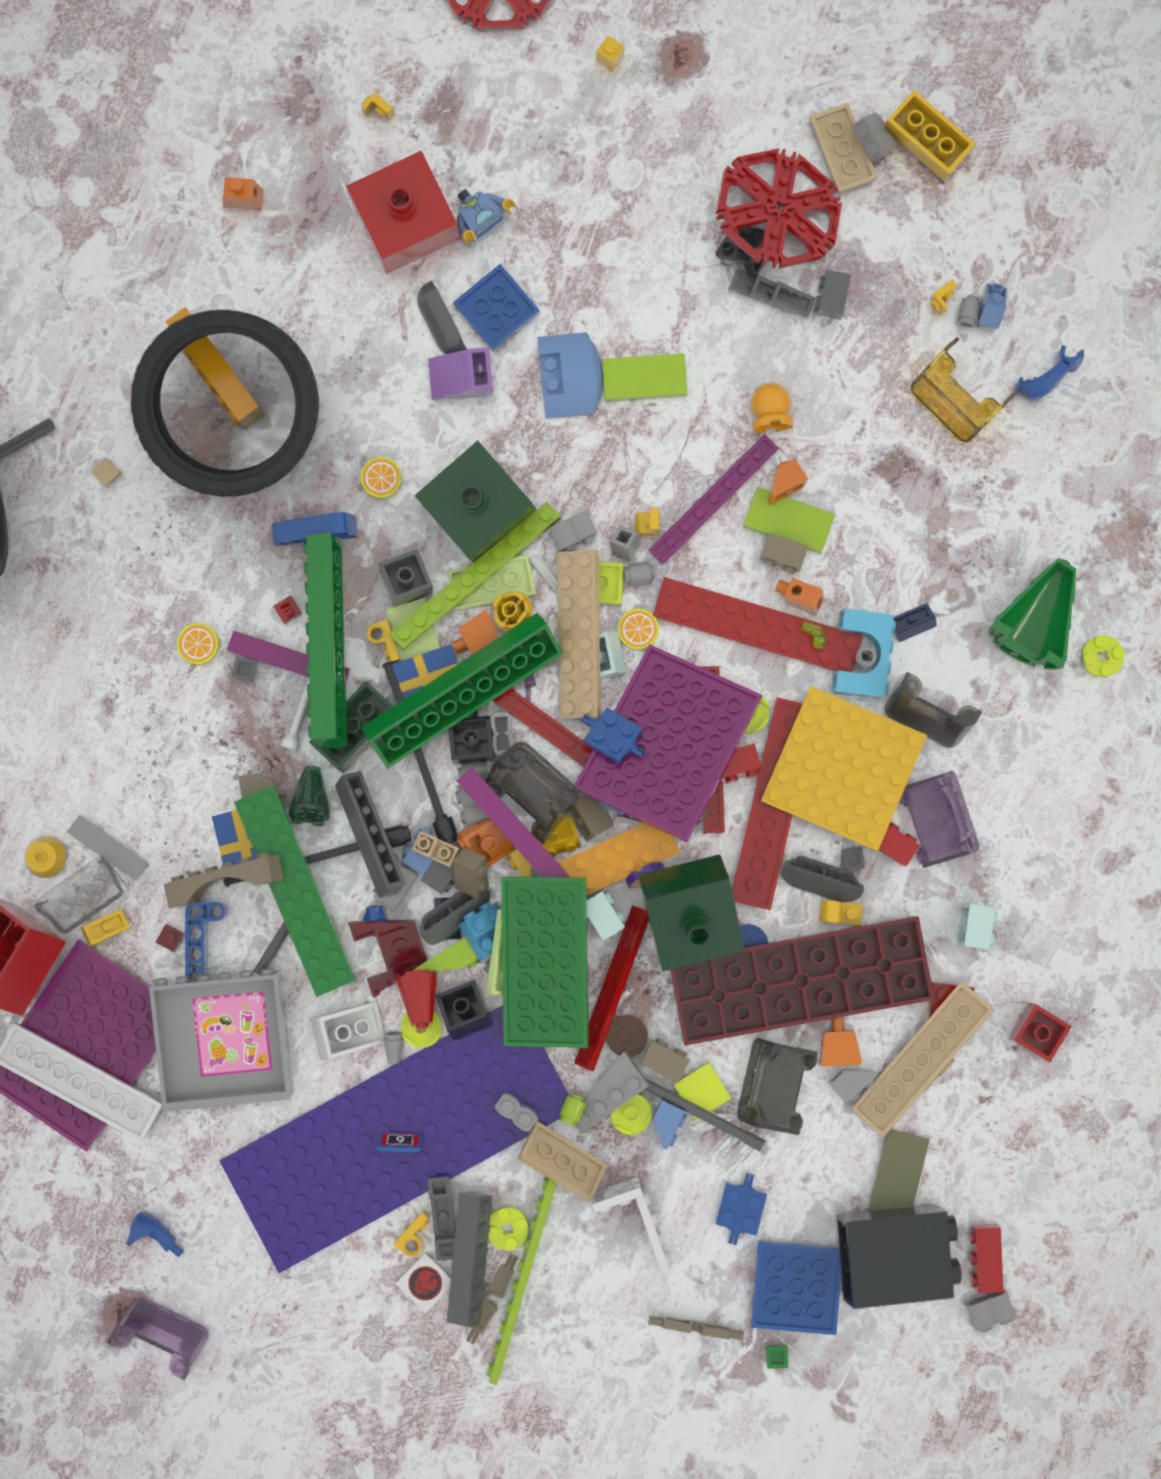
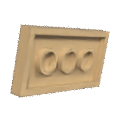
[809,103,878,194]
[517,1121,607,1203]

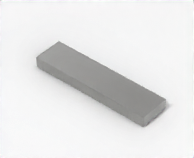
[67,815,148,880]

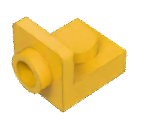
[361,92,395,120]
[930,279,958,314]

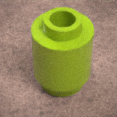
[560,1093,587,1126]

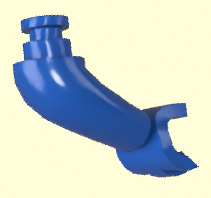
[1016,345,1084,400]

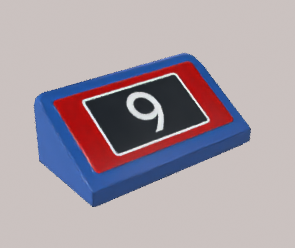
[378,1132,422,1153]

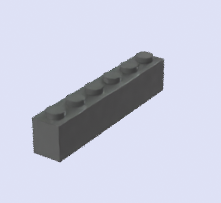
[335,771,406,898]
[447,1192,492,1327]

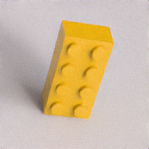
[885,90,976,182]

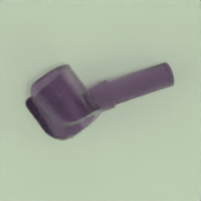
[524,676,536,702]

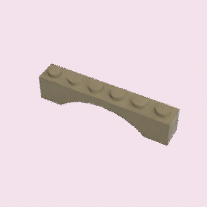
[163,852,284,908]

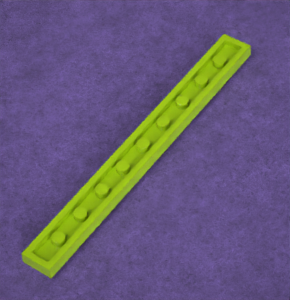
[389,501,561,651]
[486,1177,557,1385]

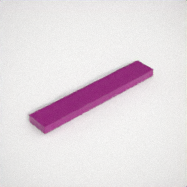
[227,630,351,682]

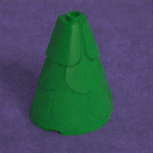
[988,558,1076,670]

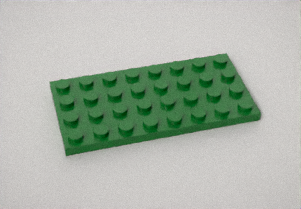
[501,876,589,1048]

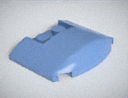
[537,332,603,419]

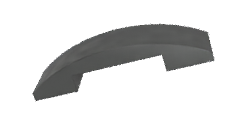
[427,1175,456,1261]

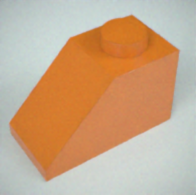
[768,459,808,505]

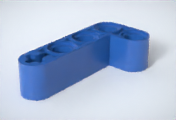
[272,512,358,546]
[185,902,229,979]

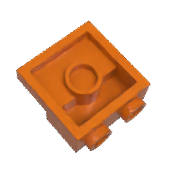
[457,818,516,868]

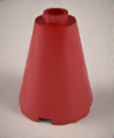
[395,969,438,1030]

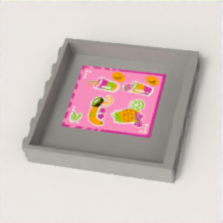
[149,968,293,1112]

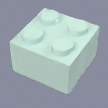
[587,891,626,941]
[957,903,998,950]

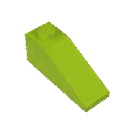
[414,937,480,972]

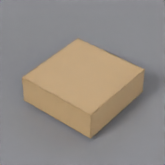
[91,457,121,487]

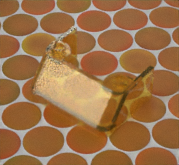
[911,337,1016,442]

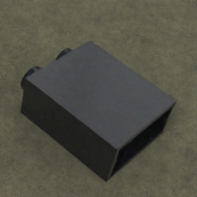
[836,1204,962,1309]

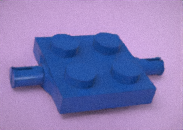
[581,707,646,764]
[716,1172,767,1245]

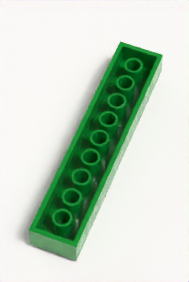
[304,532,347,749]
[361,613,563,769]
[234,785,357,997]

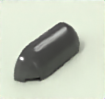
[417,280,467,354]
[781,856,864,902]
[420,889,490,945]

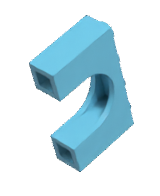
[831,608,896,699]

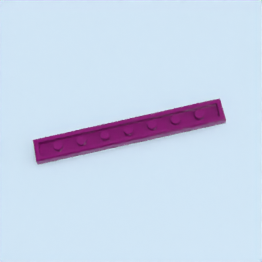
[648,434,779,565]
[457,767,570,877]

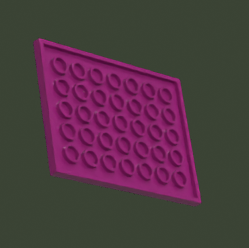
[573,644,762,843]
[0,939,156,1152]

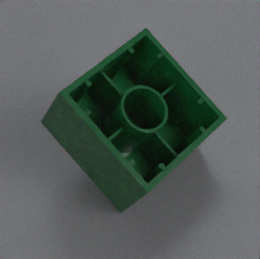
[414,440,537,563]
[638,854,745,972]

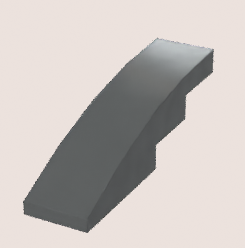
[728,268,816,317]

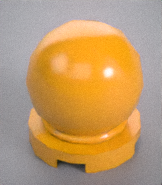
[750,382,794,433]

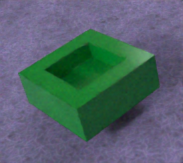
[766,1344,788,1369]

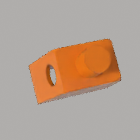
[223,177,264,210]
[775,578,825,616]
[451,609,500,655]
[819,1018,862,1067]

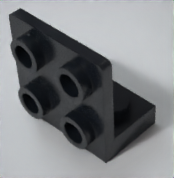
[715,226,764,278]

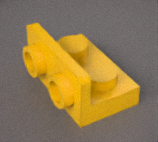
[532,817,581,857]

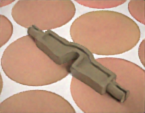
[466,1254,518,1344]
[648,1316,744,1340]

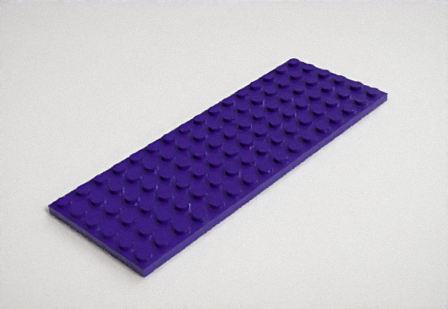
[219,1005,570,1273]

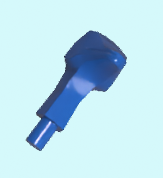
[126,1212,184,1257]

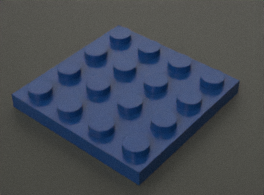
[751,1240,841,1335]

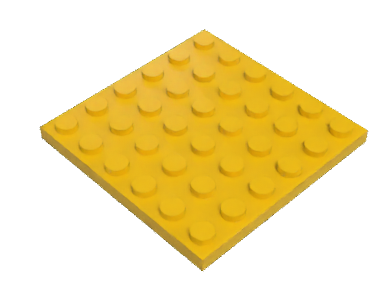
[761,686,927,851]

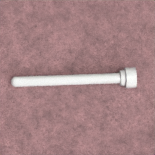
[280,677,310,751]

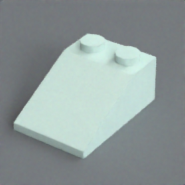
[555,631,626,680]

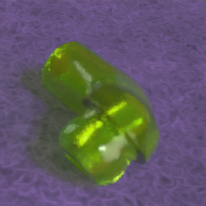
[801,621,827,649]

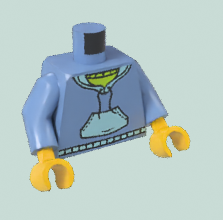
[456,189,517,246]

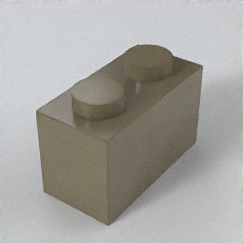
[759,533,808,574]
[565,794,614,842]
[453,848,489,899]
[640,1038,690,1083]

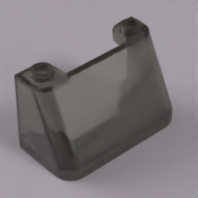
[884,672,983,748]
[485,742,580,844]
[737,1038,818,1135]

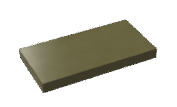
[867,1129,930,1211]

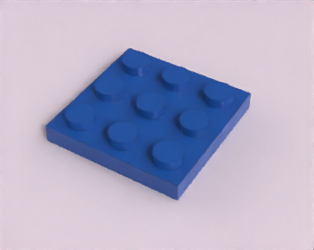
[453,264,540,351]

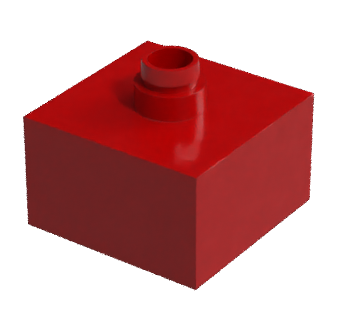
[346,150,460,274]
[0,899,66,1016]

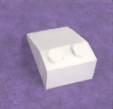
[310,1001,385,1060]

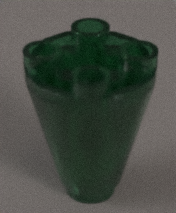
[288,766,330,826]

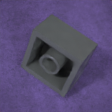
[378,549,433,608]

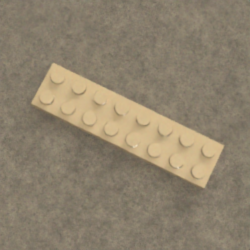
[557,549,601,719]
[851,981,995,1138]

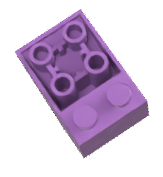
[428,347,494,400]

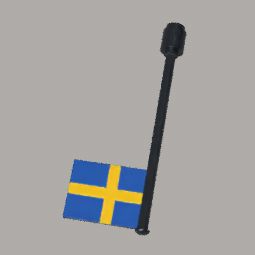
[382,644,458,844]
[212,810,412,887]

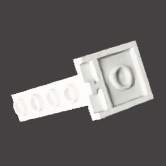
[591,1177,672,1274]

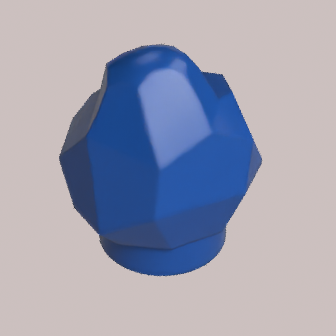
[362,906,388,937]

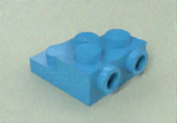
[458,902,501,961]

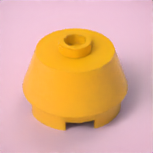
[493,591,533,631]
[24,836,66,878]

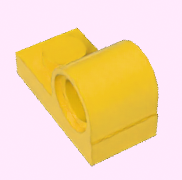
[635,508,660,536]
[367,619,400,663]
[818,900,863,925]
[81,909,130,947]
[394,1209,429,1257]

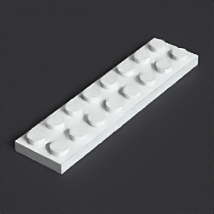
[0,1023,162,1142]

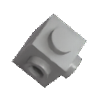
[609,525,640,561]

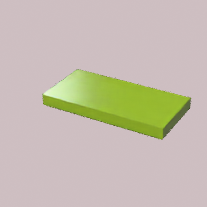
[602,353,687,401]
[743,487,835,554]

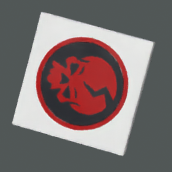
[395,1252,451,1314]

